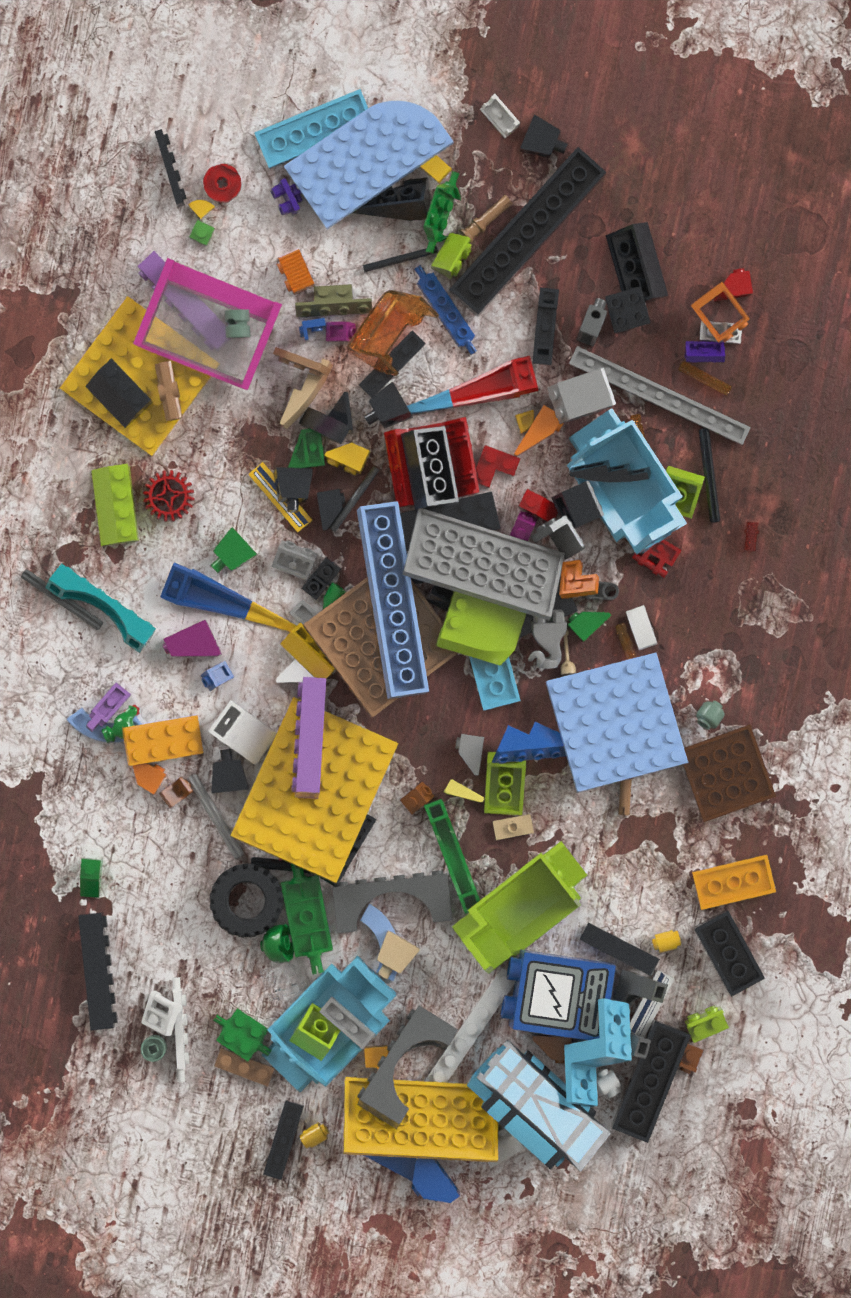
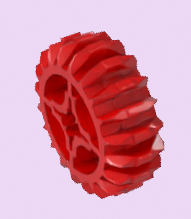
[143,470,195,522]

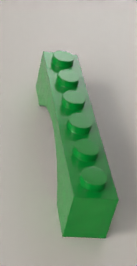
[424,798,480,914]

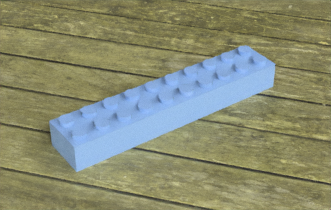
[357,501,429,699]

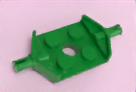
[423,171,461,254]

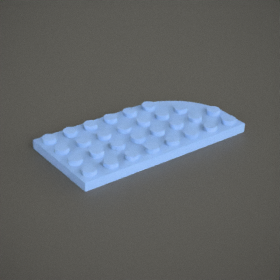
[284,101,454,229]

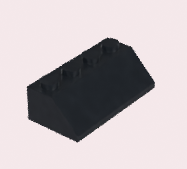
[606,222,668,303]

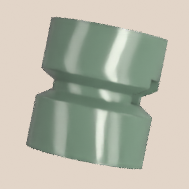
[225,309,251,338]
[140,1034,168,1062]

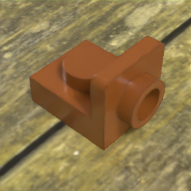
[679,1044,704,1074]

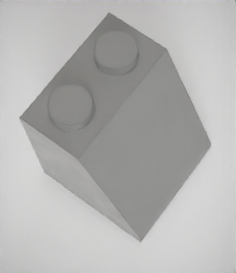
[547,368,616,424]

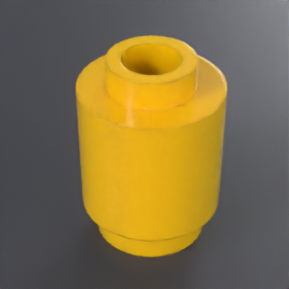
[652,930,681,953]
[299,1122,329,1149]

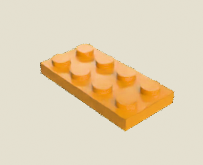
[122,715,203,766]
[692,854,776,910]

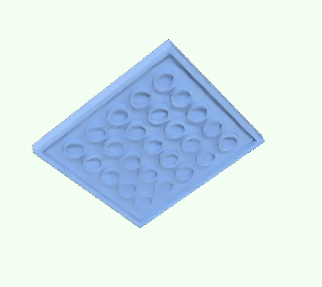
[546,653,688,793]

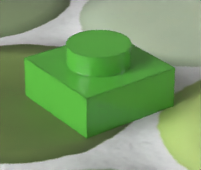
[189,220,215,246]

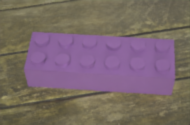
[291,677,326,799]

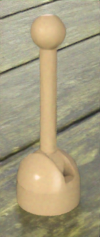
[561,630,576,675]

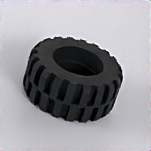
[209,863,284,938]

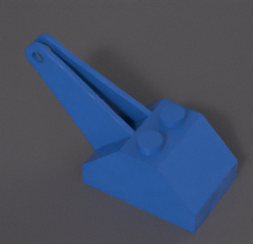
[363,1155,460,1203]

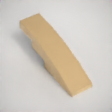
[280,358,333,429]

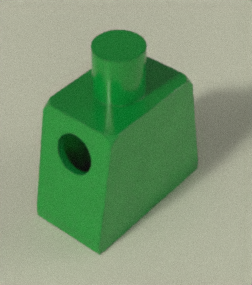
[210,527,258,573]

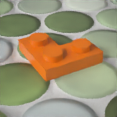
[559,560,599,599]

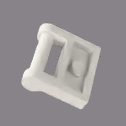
[141,991,182,1036]

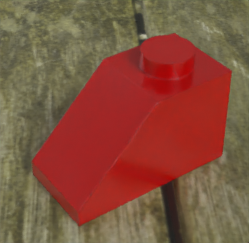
[713,268,753,302]
[518,489,558,522]

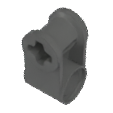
[582,581,619,601]

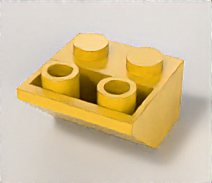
[325,443,370,475]

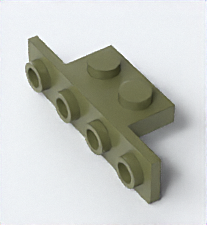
[295,284,373,318]

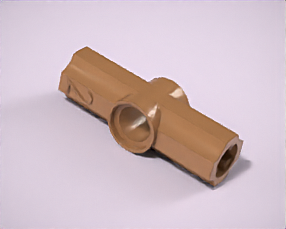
[155,361,182,421]

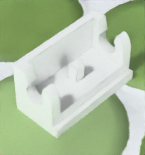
[480,94,520,138]

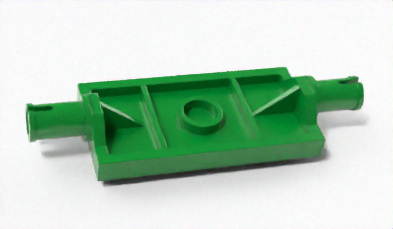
[281,863,333,975]

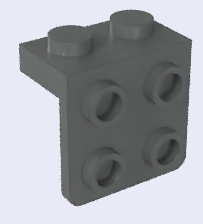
[531,515,585,559]

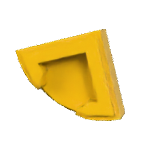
[188,200,215,220]
[515,410,534,434]

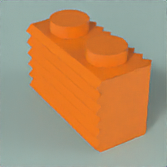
[277,249,315,295]

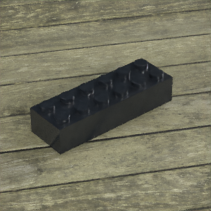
[611,1019,691,1143]

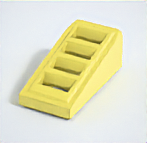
[444,779,484,802]

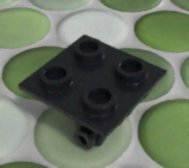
[605,286,651,334]

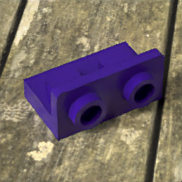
[685,341,725,363]

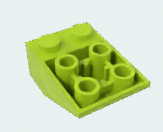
[431,233,472,279]

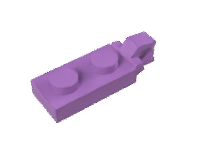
[86,682,131,732]

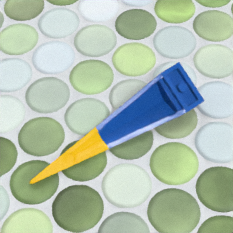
[160,562,297,632]

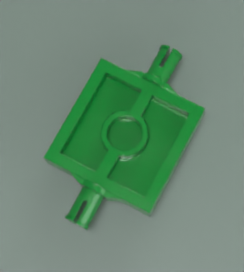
[213,1008,272,1062]

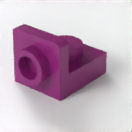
[326,321,357,342]

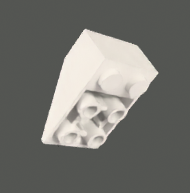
[208,700,277,765]

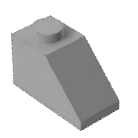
[455,734,484,775]

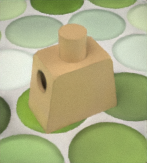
[377,930,420,979]

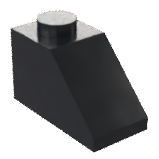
[317,489,346,532]

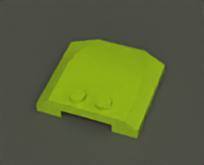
[436,591,526,665]

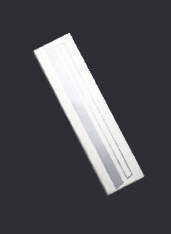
[630,970,674,1037]

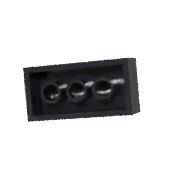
[401,426,459,510]
[693,909,765,997]

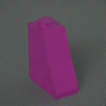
[162,620,222,657]

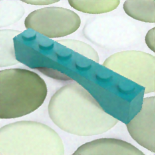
[45,563,156,653]

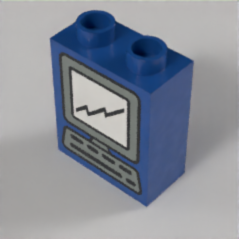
[501,949,616,1040]

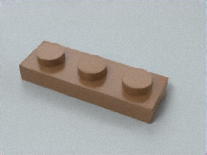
[273,347,331,377]
[214,1048,275,1086]

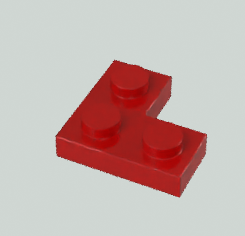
[476,445,521,488]

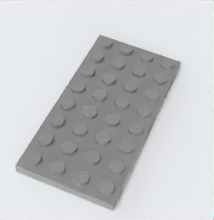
[402,509,565,621]

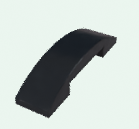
[532,287,559,365]

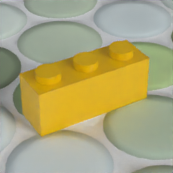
[280,622,335,679]

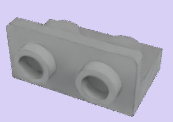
[272,540,318,580]

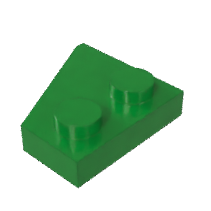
[288,429,325,468]

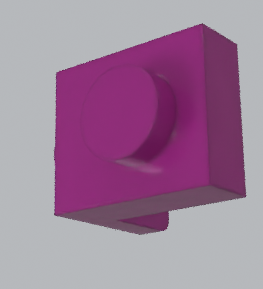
[509,511,537,541]

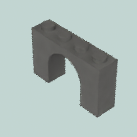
[613,970,668,1059]

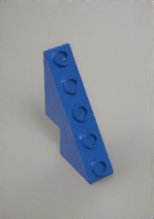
[492,722,566,764]

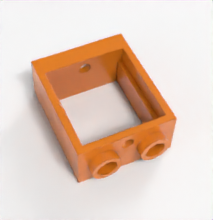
[691,282,750,343]

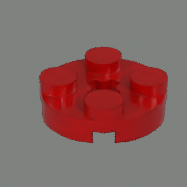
[203,164,242,203]

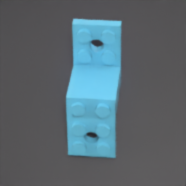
[564,999,632,1107]

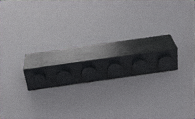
[78,912,118,1031]

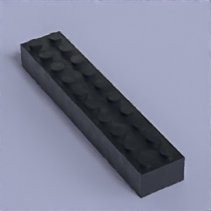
[449,147,607,317]

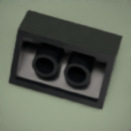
[85,358,153,428]

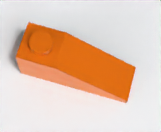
[514,405,564,457]

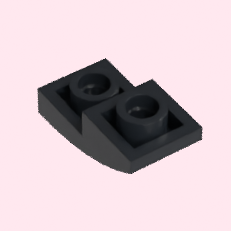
[301,557,342,600]

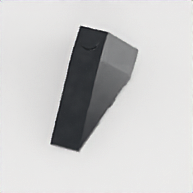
[352,177,431,221]

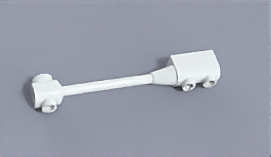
[488,1068,622,1168]

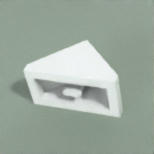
[276,659,313,683]

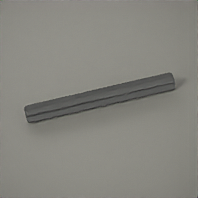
[21,569,103,630]

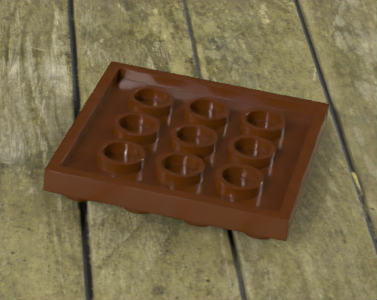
[683,724,776,822]

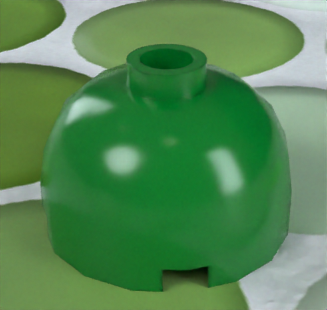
[260,924,294,963]

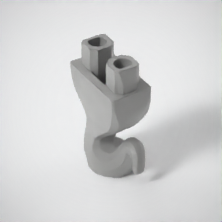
[528,610,567,669]

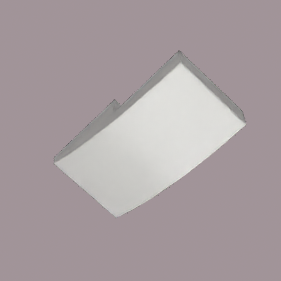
[700,321,742,344]
[626,605,657,650]

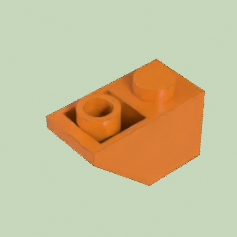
[133,763,167,795]

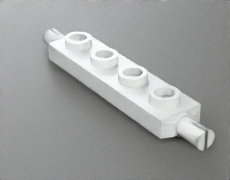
[172,977,189,1082]

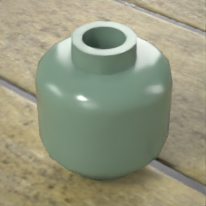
[696,701,725,730]

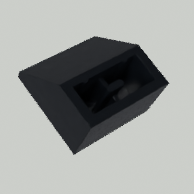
[551,480,604,529]

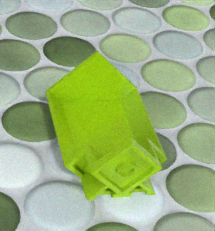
[452,841,588,974]

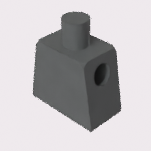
[576,298,607,347]

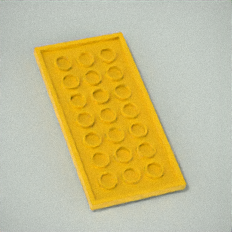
[343,1077,498,1162]

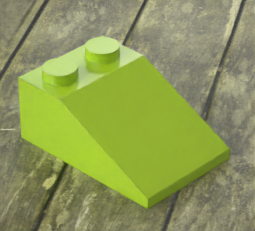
[484,752,526,815]

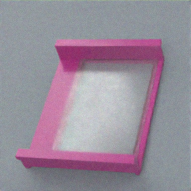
[133,258,282,390]

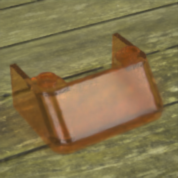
[347,290,439,376]

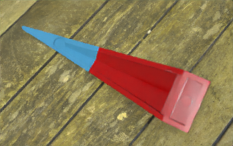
[407,355,539,414]

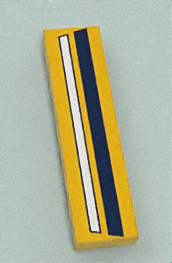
[248,462,313,532]

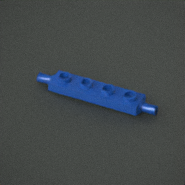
[414,265,477,355]

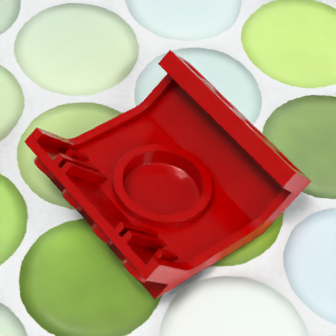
[384,417,480,508]

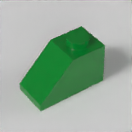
[567,612,612,642]
[80,858,103,898]

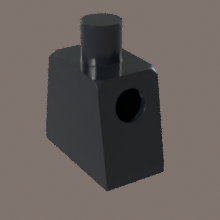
[520,115,568,158]
[364,382,413,428]
[273,467,313,513]
[211,749,249,793]

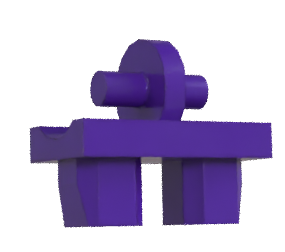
[270,178,303,216]

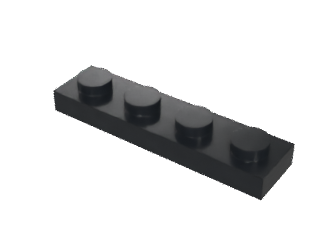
[155,129,187,207]
[359,330,426,398]
[263,1100,304,1180]

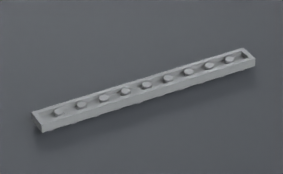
[569,346,751,445]

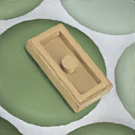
[493,814,534,840]

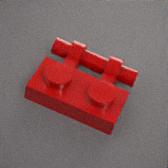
[632,540,682,578]

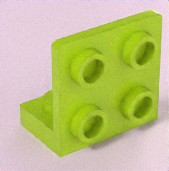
[684,1005,729,1043]

